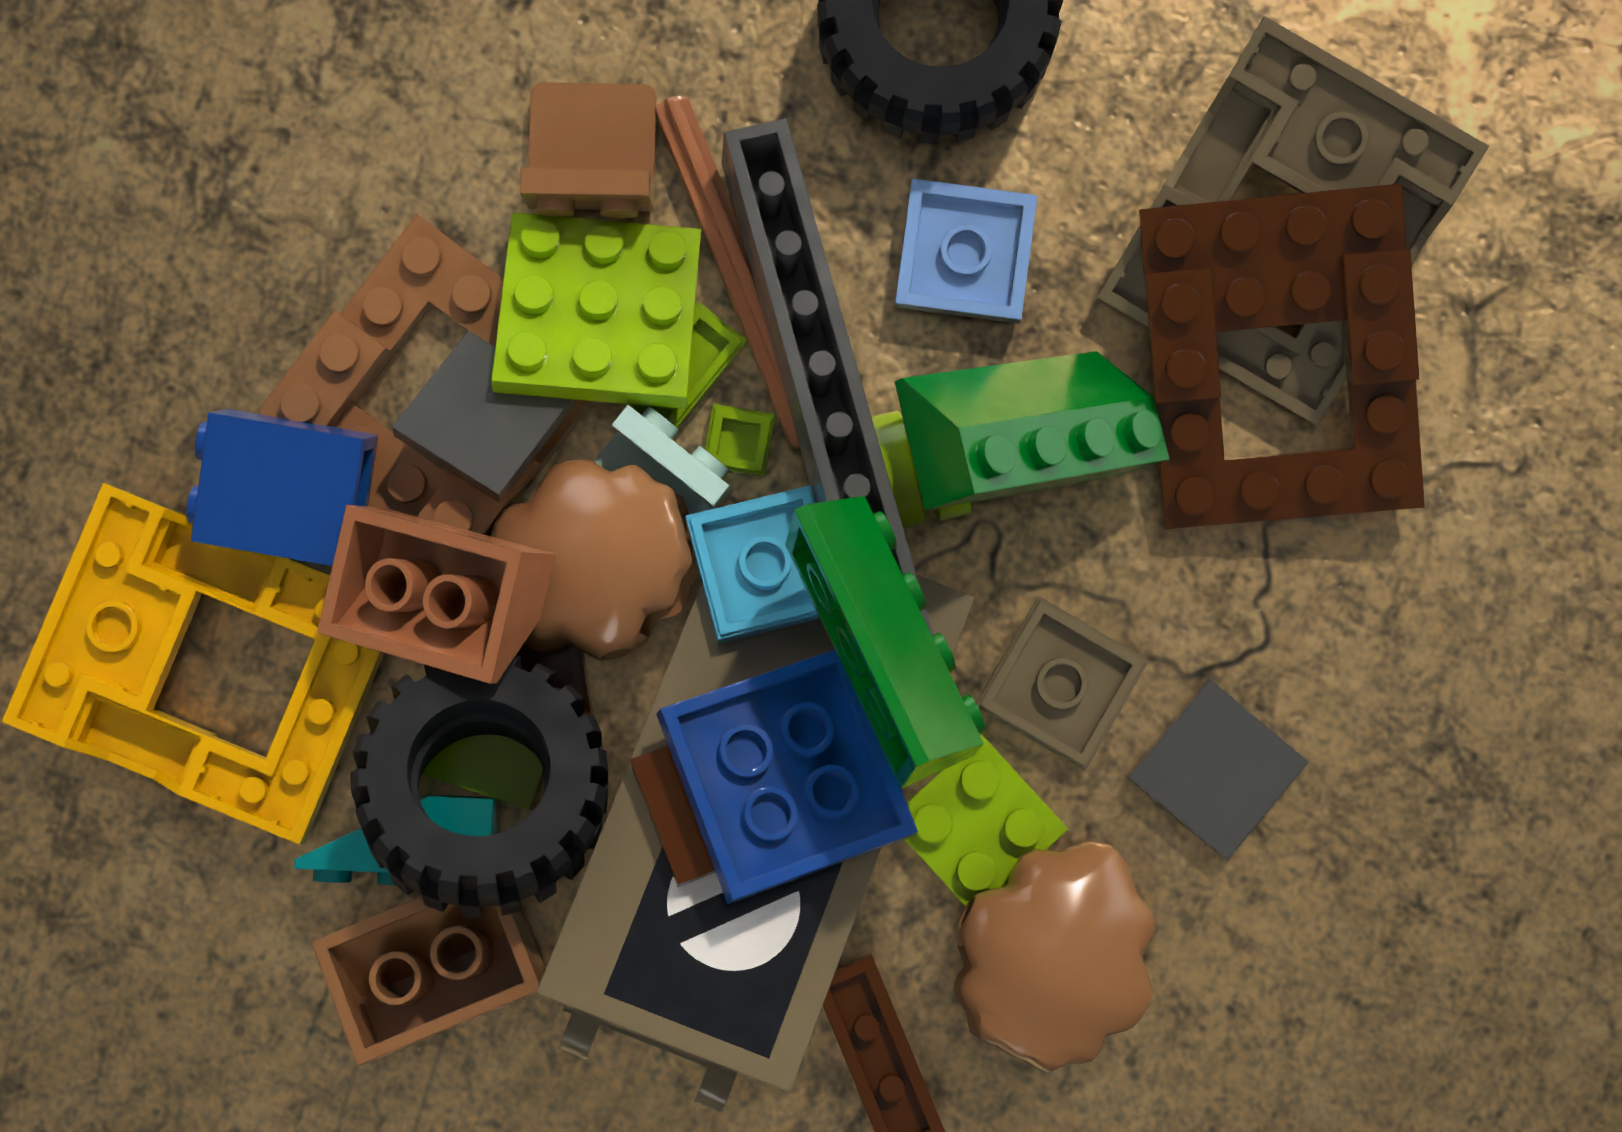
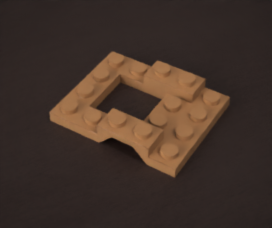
[257,214,594,535]

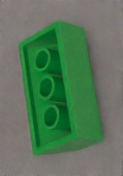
[894,351,1169,511]
[785,496,986,789]

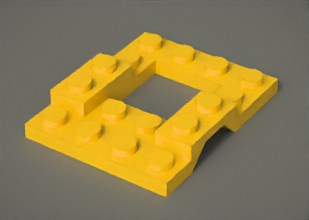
[1,483,384,845]

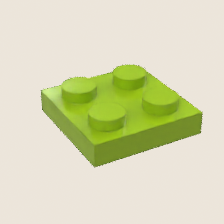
[905,734,1068,906]

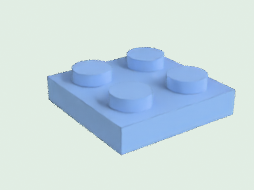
[895,178,1038,324]

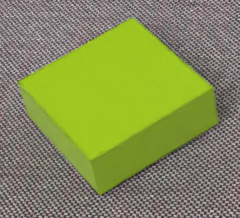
[705,404,776,478]

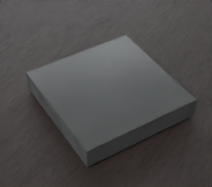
[392,331,575,503]
[1126,679,1309,860]

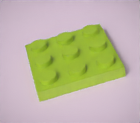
[492,212,701,409]

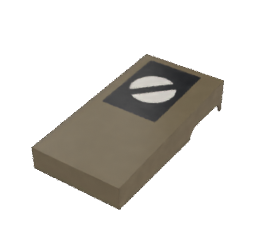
[536,575,975,1112]

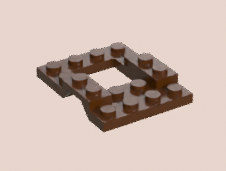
[1139,183,1425,529]

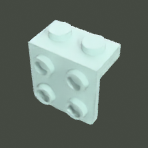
[594,405,733,515]

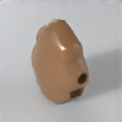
[491,459,700,661]
[953,841,1156,1072]

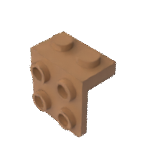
[520,82,657,218]

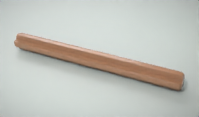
[655,96,800,449]

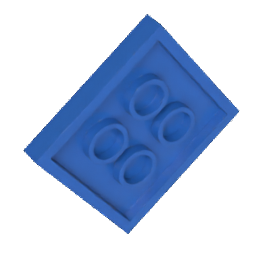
[656,649,918,904]

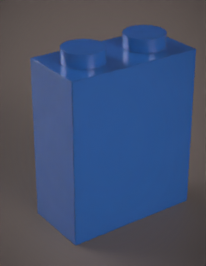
[186,409,378,566]

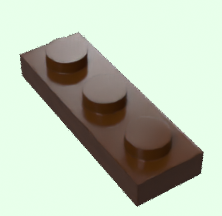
[823,953,945,1132]

